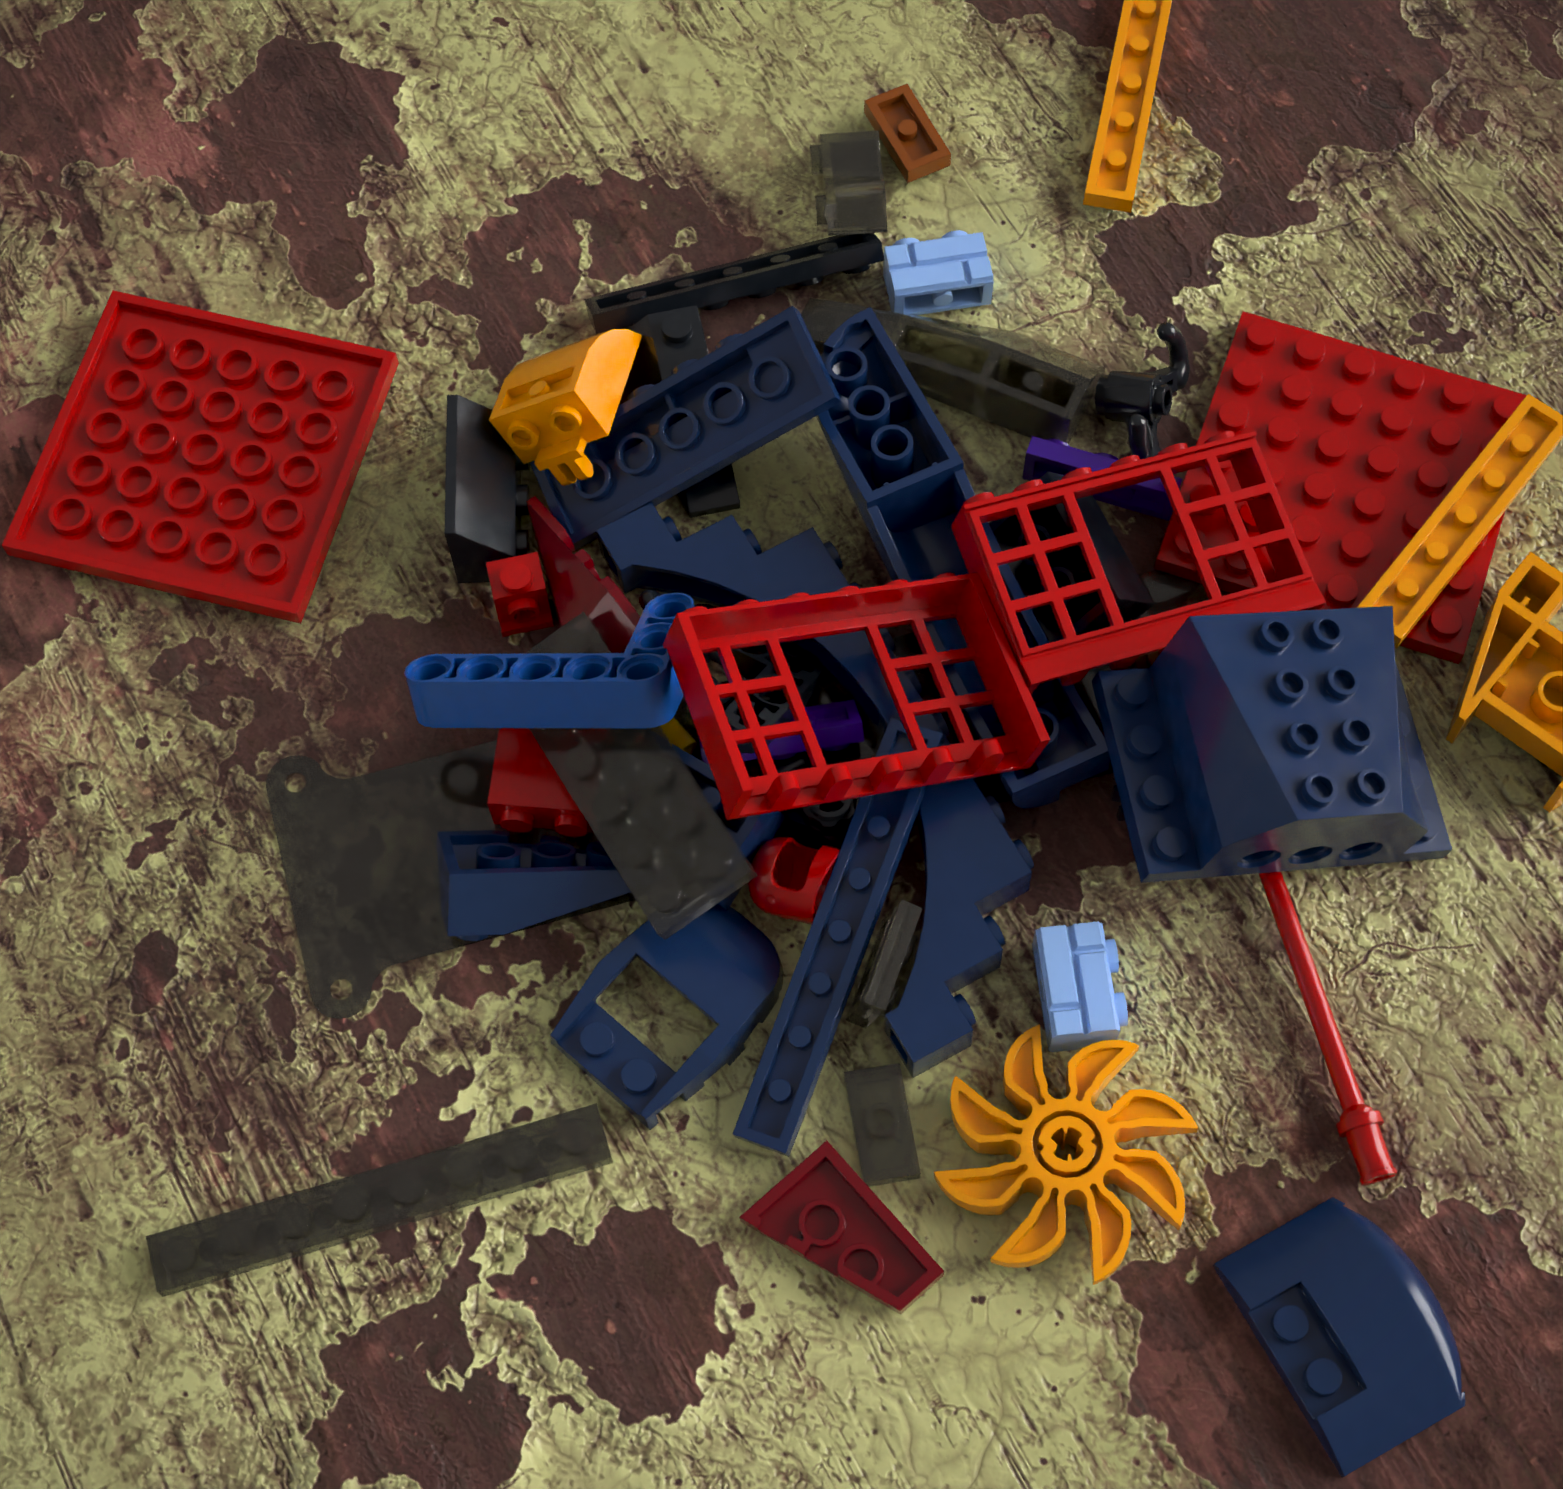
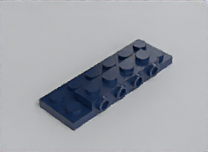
[530,306,842,551]

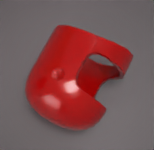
[748,837,840,925]

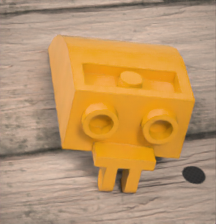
[489,329,642,486]

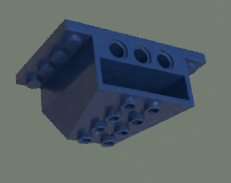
[1091,606,1453,883]

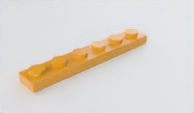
[1083,0,1172,213]
[1357,394,1563,649]

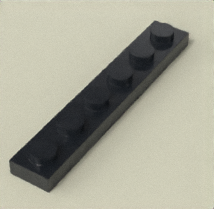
[584,227,884,334]

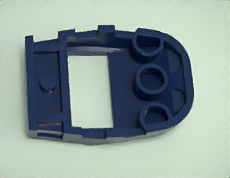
[550,898,783,1130]

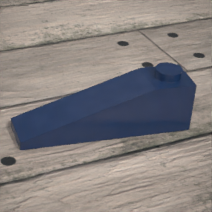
[437,830,673,941]

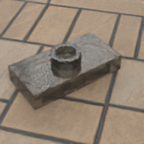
[843,1063,921,1187]

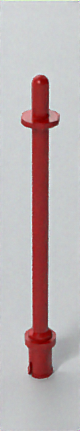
[1258,872,1398,1185]

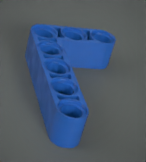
[404,593,695,729]

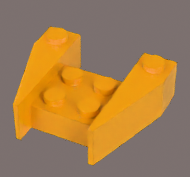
[1446,551,1563,813]

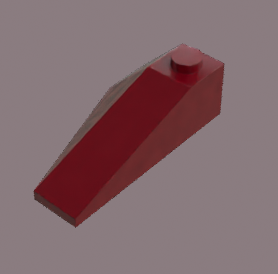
[526,496,640,653]

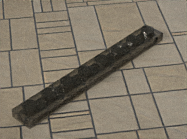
[146,1103,613,1297]

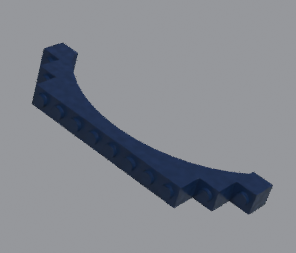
[596,502,1034,1078]

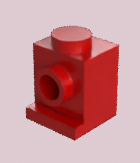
[486,552,554,637]

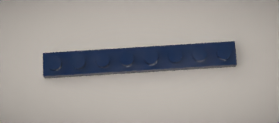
[733,717,945,1157]

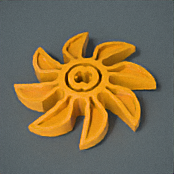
[934,1024,1198,1285]

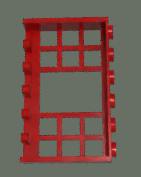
[951,431,1326,694]
[663,573,1051,820]

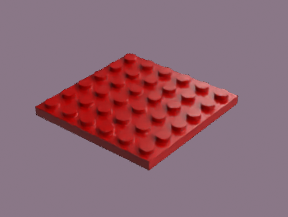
[2,290,399,624]
[1154,311,1537,664]

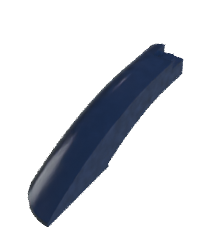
[816,307,1110,808]

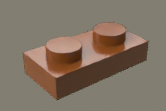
[864,84,951,183]

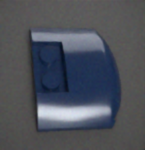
[1213,1197,1466,1478]

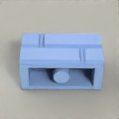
[883,230,994,319]
[1032,921,1128,1052]

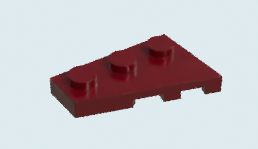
[739,1140,944,1315]

